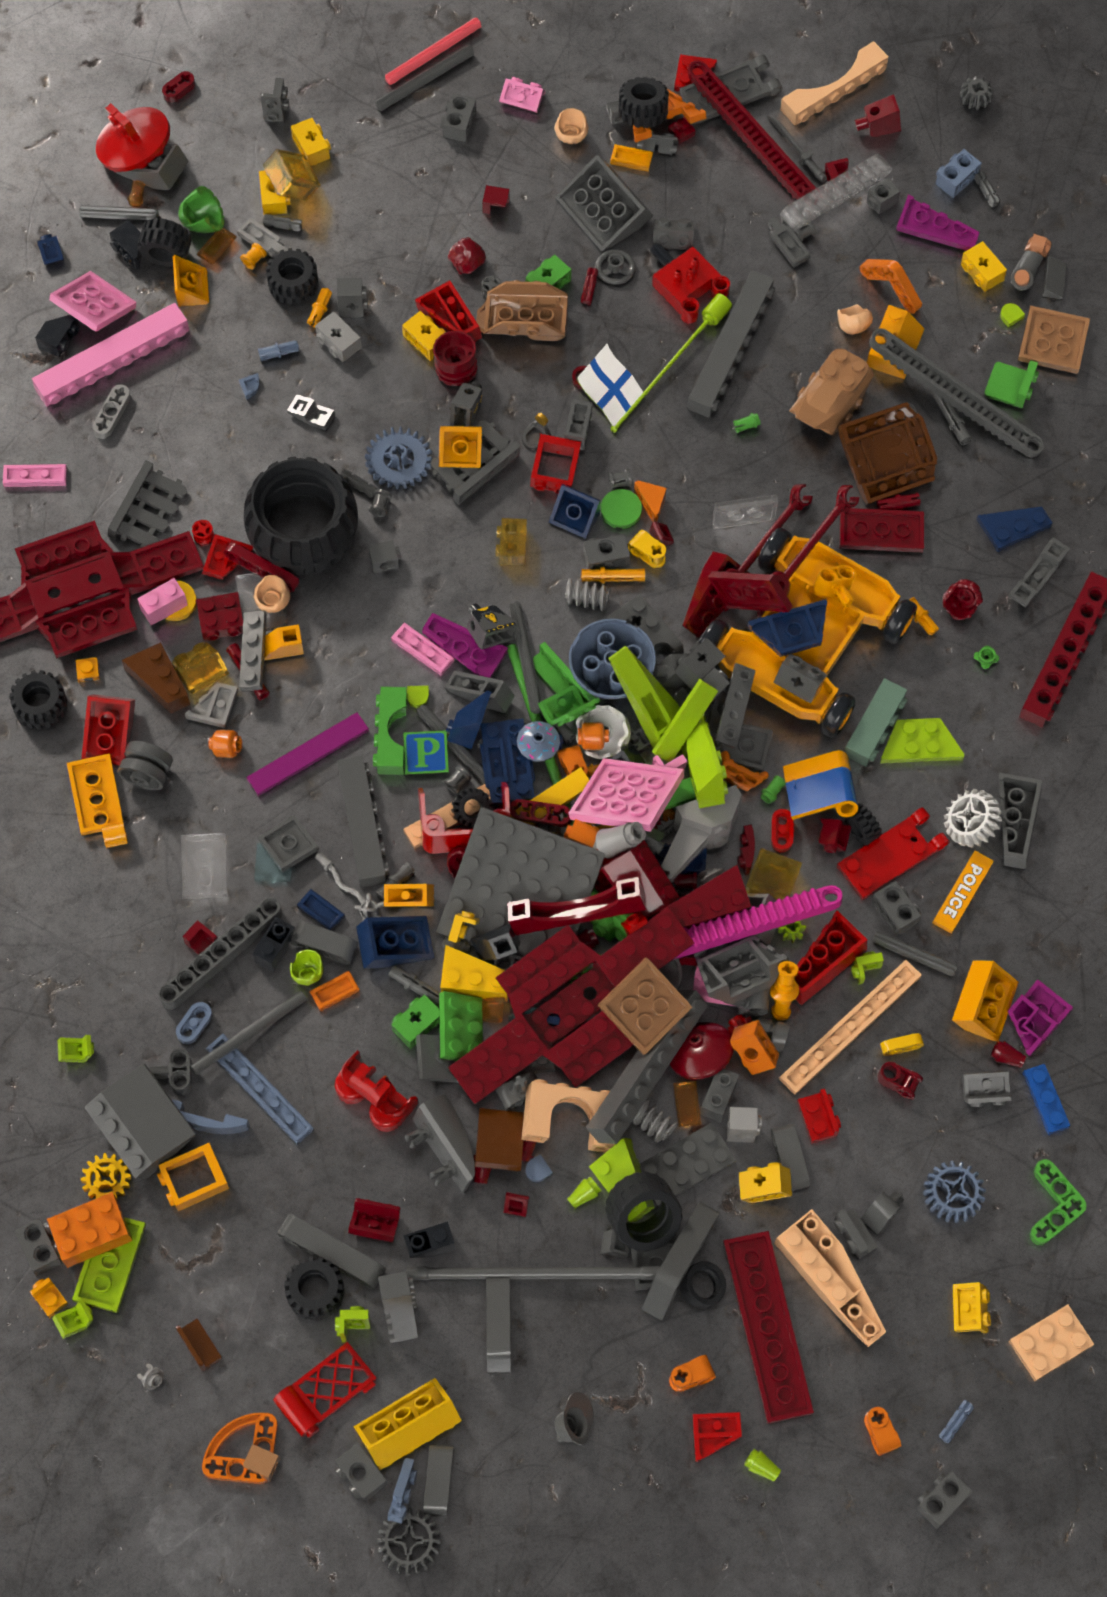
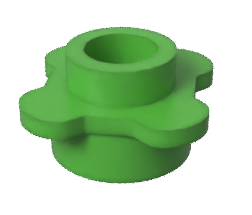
[974,646,999,669]

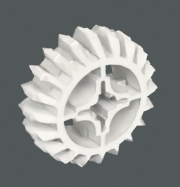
[943,788,1002,848]

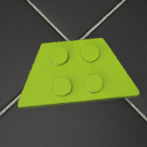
[880,718,964,763]

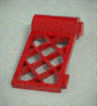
[273,1342,377,1438]

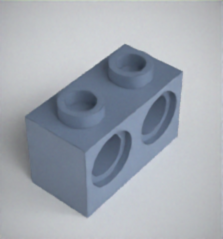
[935,149,982,198]

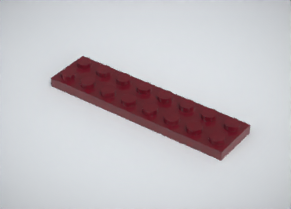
[723,1231,814,1424]

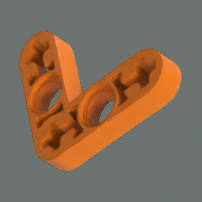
[859,259,922,314]

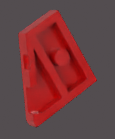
[202,534,253,580]

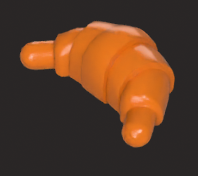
[721,751,769,791]

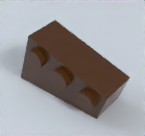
[122,642,190,714]

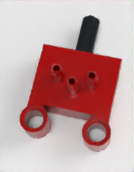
[650,243,730,324]

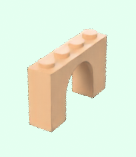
[522,1079,615,1153]

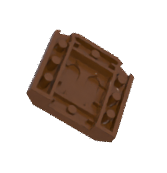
[838,402,937,505]

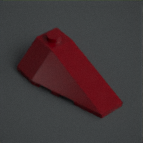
[682,551,749,637]

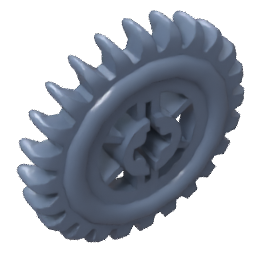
[365,426,433,489]

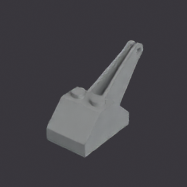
[661,785,742,883]

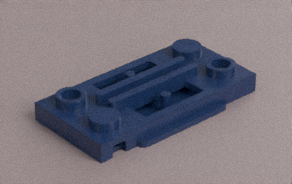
[480,719,535,806]

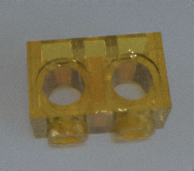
[495,518,527,566]

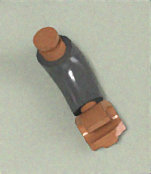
[1011,234,1052,291]

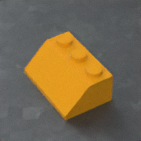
[867,305,925,380]
[952,961,1019,1041]

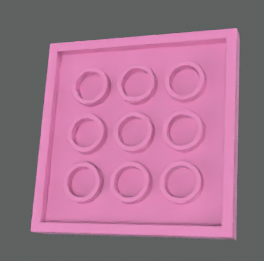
[569,758,685,832]

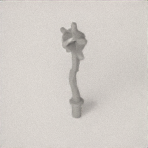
[315,852,384,922]

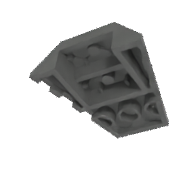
[694,935,789,1004]

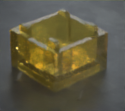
[263,149,321,201]
[745,848,802,900]

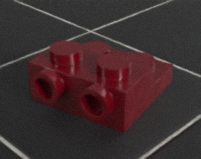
[196,592,243,641]

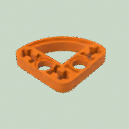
[202,1413,278,1484]

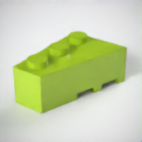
[589,1138,655,1222]

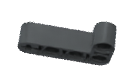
[486,1278,511,1373]

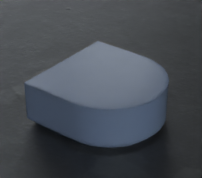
[526,1154,553,1183]

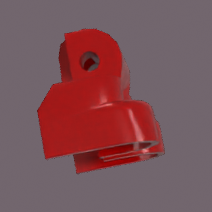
[334,1050,419,1132]

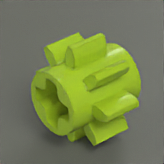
[778,920,806,944]

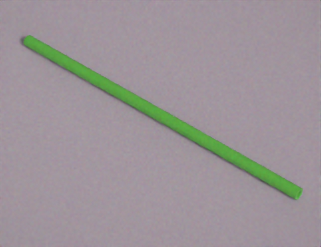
[507,644,598,896]

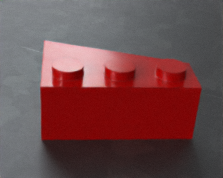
[415,280,482,342]

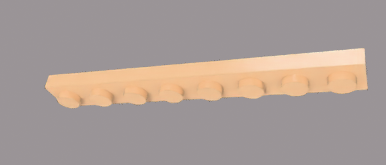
[779,960,922,1095]

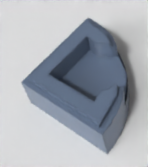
[239,373,260,400]

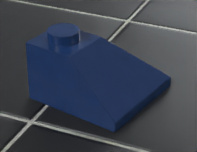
[446,691,491,749]

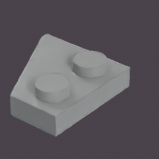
[185,682,238,728]

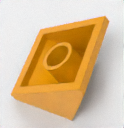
[173,255,209,307]
[439,426,482,468]

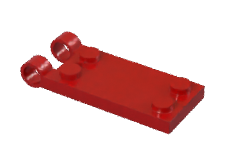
[837,807,950,901]

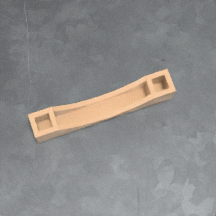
[780,41,889,126]

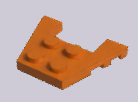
[633,89,707,142]

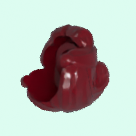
[447,237,486,274]
[942,579,983,620]

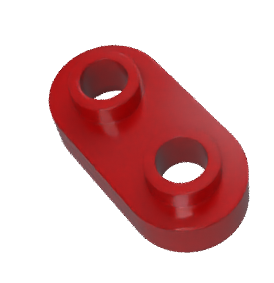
[771,809,794,853]

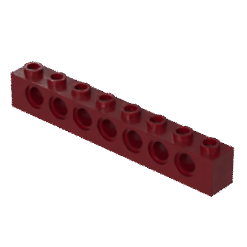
[1019,571,1107,727]

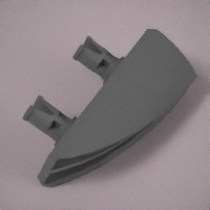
[405,1095,475,1193]

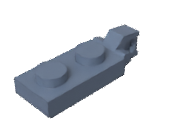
[388,1458,417,1524]

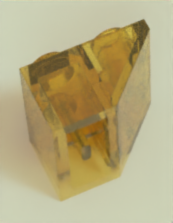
[171,642,230,694]

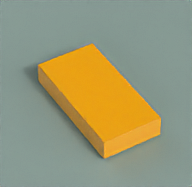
[610,144,653,172]

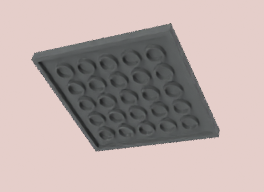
[436,807,606,958]

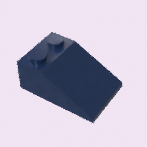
[356,916,435,969]

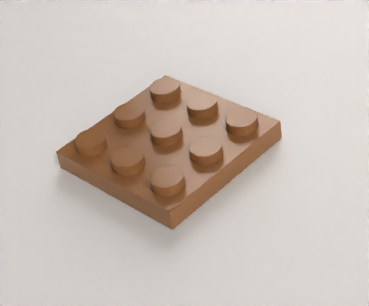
[1018,305,1090,374]
[597,958,692,1055]

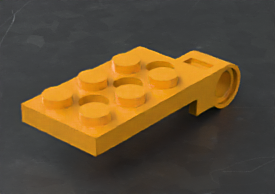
[67,754,128,849]

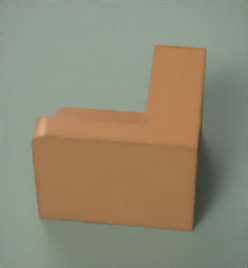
[243,1444,280,1481]

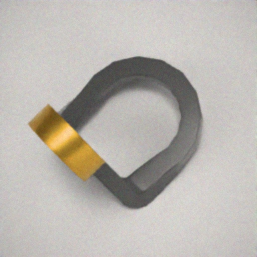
[522,413,551,450]

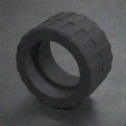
[605,1172,683,1251]

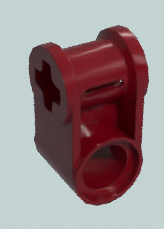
[877,1062,923,1100]

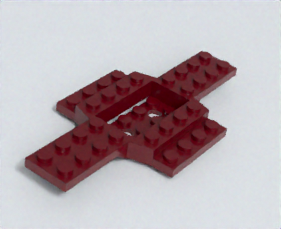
[0,520,204,659]
[448,907,695,1104]

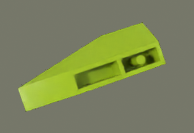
[608,646,688,764]
[687,712,728,809]

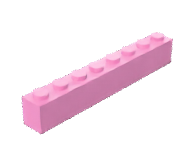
[32,303,189,407]

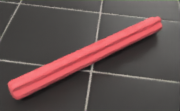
[385,17,481,85]

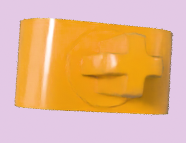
[813,565,856,607]

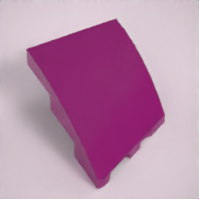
[1008,979,1073,1056]

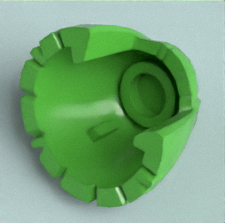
[178,186,225,233]

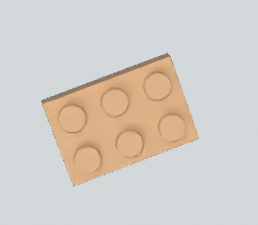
[1009,1304,1094,1381]

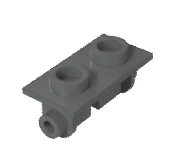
[637,131,678,155]

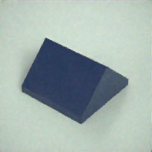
[549,484,601,539]

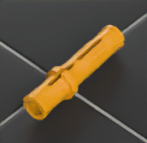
[581,567,645,584]

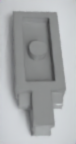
[237,218,288,257]

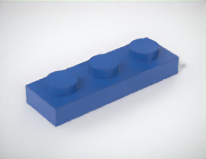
[1023,1064,1070,1135]

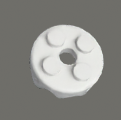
[576,705,631,760]

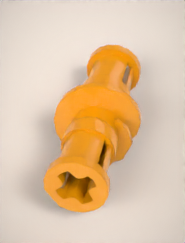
[770,961,799,1020]

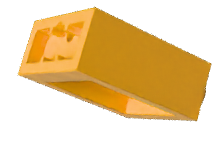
[157,1143,229,1212]

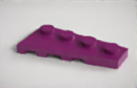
[896,194,980,251]
[422,613,508,678]

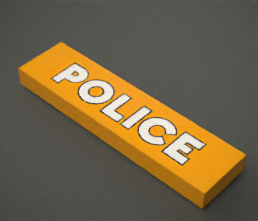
[932,851,994,934]

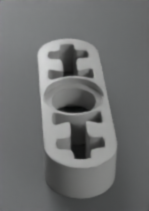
[93,384,131,439]

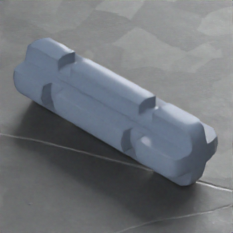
[939,1400,974,1443]

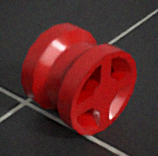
[192,520,214,546]

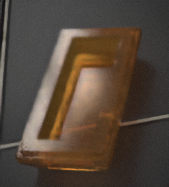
[196,228,237,265]
[673,1081,701,1127]

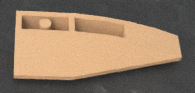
[774,1209,886,1347]

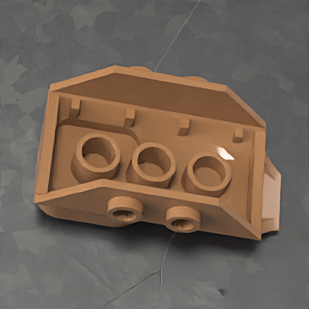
[476,280,568,341]
[789,349,874,435]

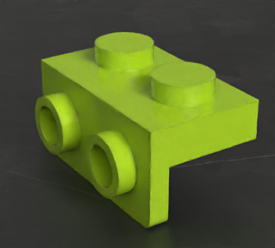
[335,1306,371,1343]

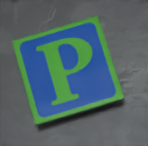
[403,730,449,775]

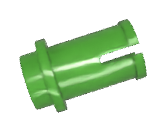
[733,413,761,433]
[760,776,786,804]

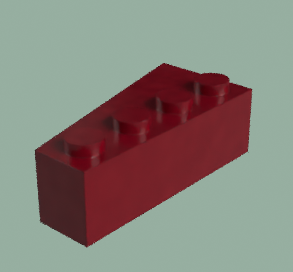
[659,865,751,929]

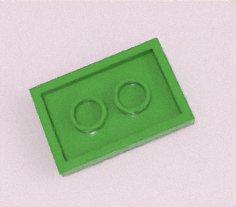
[439,991,483,1061]

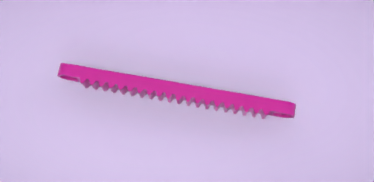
[673,885,843,960]

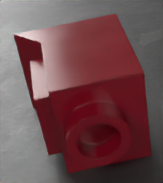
[819,818,852,854]

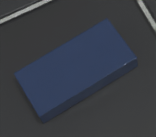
[297,889,345,931]

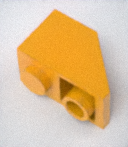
[264,624,304,661]

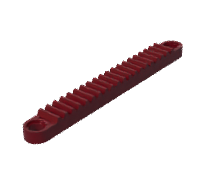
[688,60,821,210]

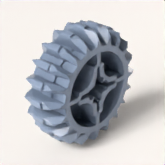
[923,1161,986,1223]

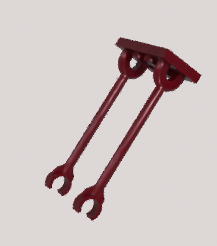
[708,484,860,613]

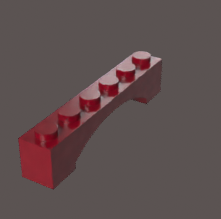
[507,877,646,936]

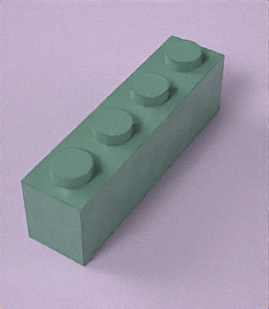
[844,678,908,767]

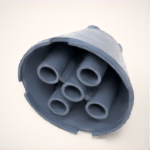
[569,619,656,699]

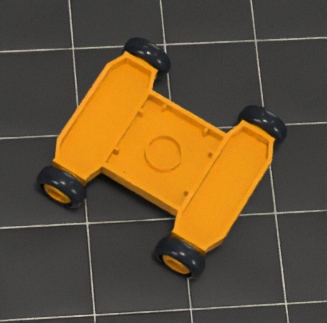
[699,528,917,738]

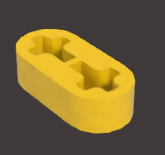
[880,1033,924,1056]

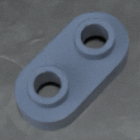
[176,1002,212,1044]

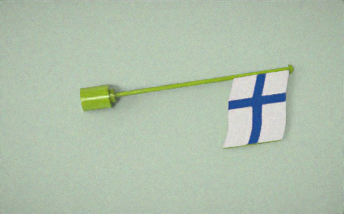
[577,293,732,433]

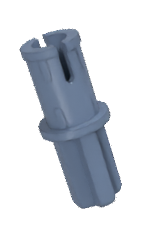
[258,340,299,362]

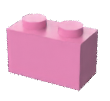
[137,578,188,626]

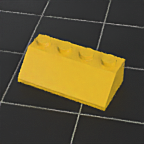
[353,1378,462,1471]

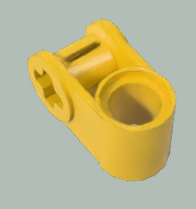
[627,530,666,569]

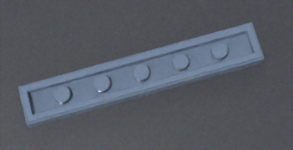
[206,1034,314,1145]

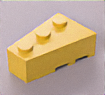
[440,945,508,1002]

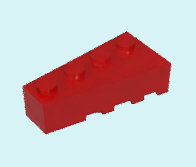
[795,910,868,1006]

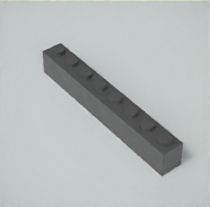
[687,270,775,418]
[586,990,708,1144]

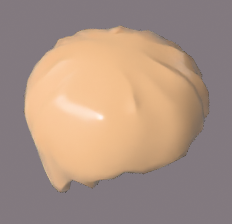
[554,108,589,144]
[837,304,873,335]
[253,575,290,613]

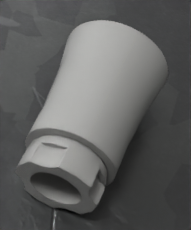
[596,822,646,859]

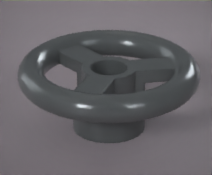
[595,250,636,285]

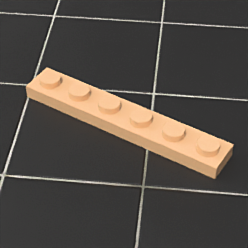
[403,784,492,850]

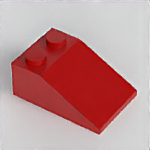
[81,694,135,765]

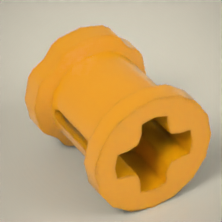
[240,243,267,270]

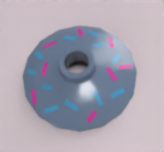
[517,721,560,762]

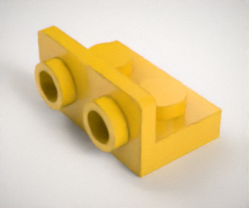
[953,1282,991,1333]

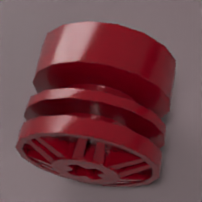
[433,331,478,386]

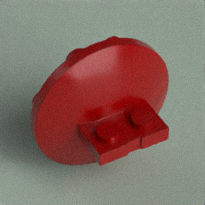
[96,103,171,172]

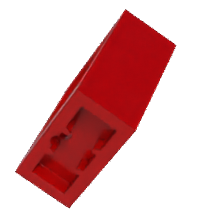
[530,434,581,494]

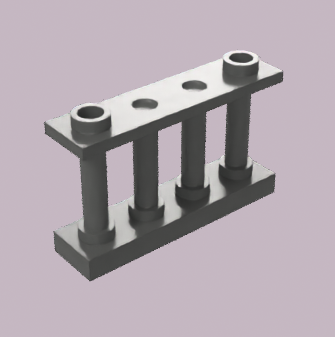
[707,663,756,753]

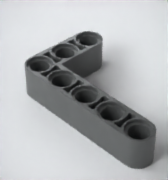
[642,1202,720,1321]

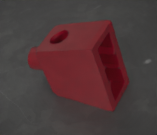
[854,94,901,137]

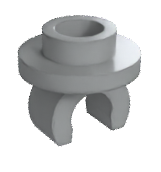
[137,1364,164,1390]

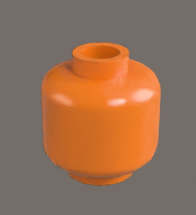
[578,722,609,750]
[208,730,242,758]

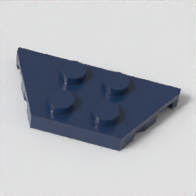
[747,599,827,657]

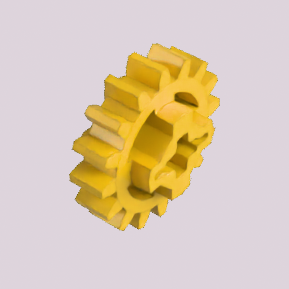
[81,1153,132,1199]

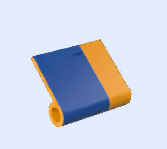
[783,750,858,820]

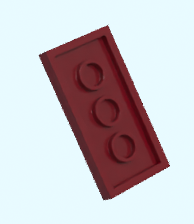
[839,508,924,553]

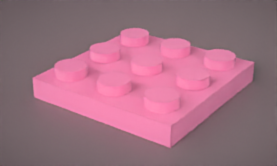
[49,271,137,332]

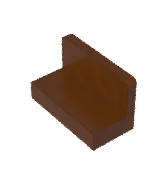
[175,1319,222,1372]

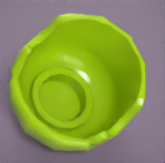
[290,949,324,986]

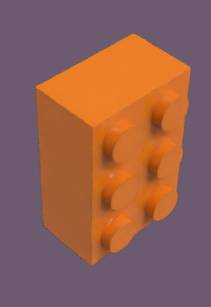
[47,1192,133,1268]

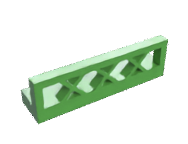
[533,642,599,719]

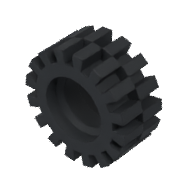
[451,788,493,828]
[844,803,882,846]

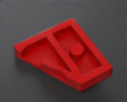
[674,54,717,91]
[692,1412,742,1462]

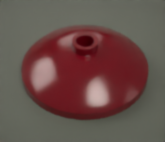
[670,1022,734,1080]

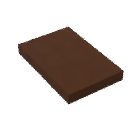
[475,1108,524,1171]

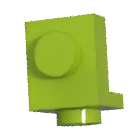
[851,951,884,985]
[57,1035,94,1063]
[52,1300,93,1339]

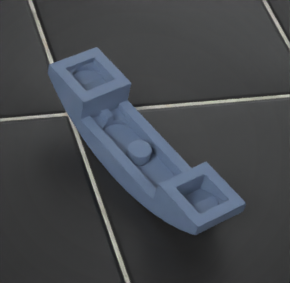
[172,1099,250,1134]

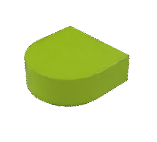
[1000,303,1025,328]
[407,686,429,708]

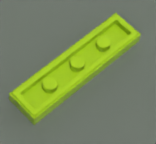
[652,679,718,763]

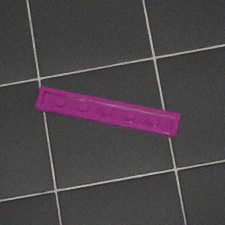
[246,712,369,797]

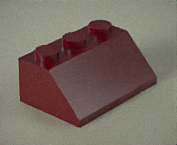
[601,840,680,919]

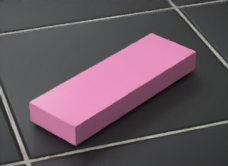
[3,464,67,487]
[391,622,455,676]

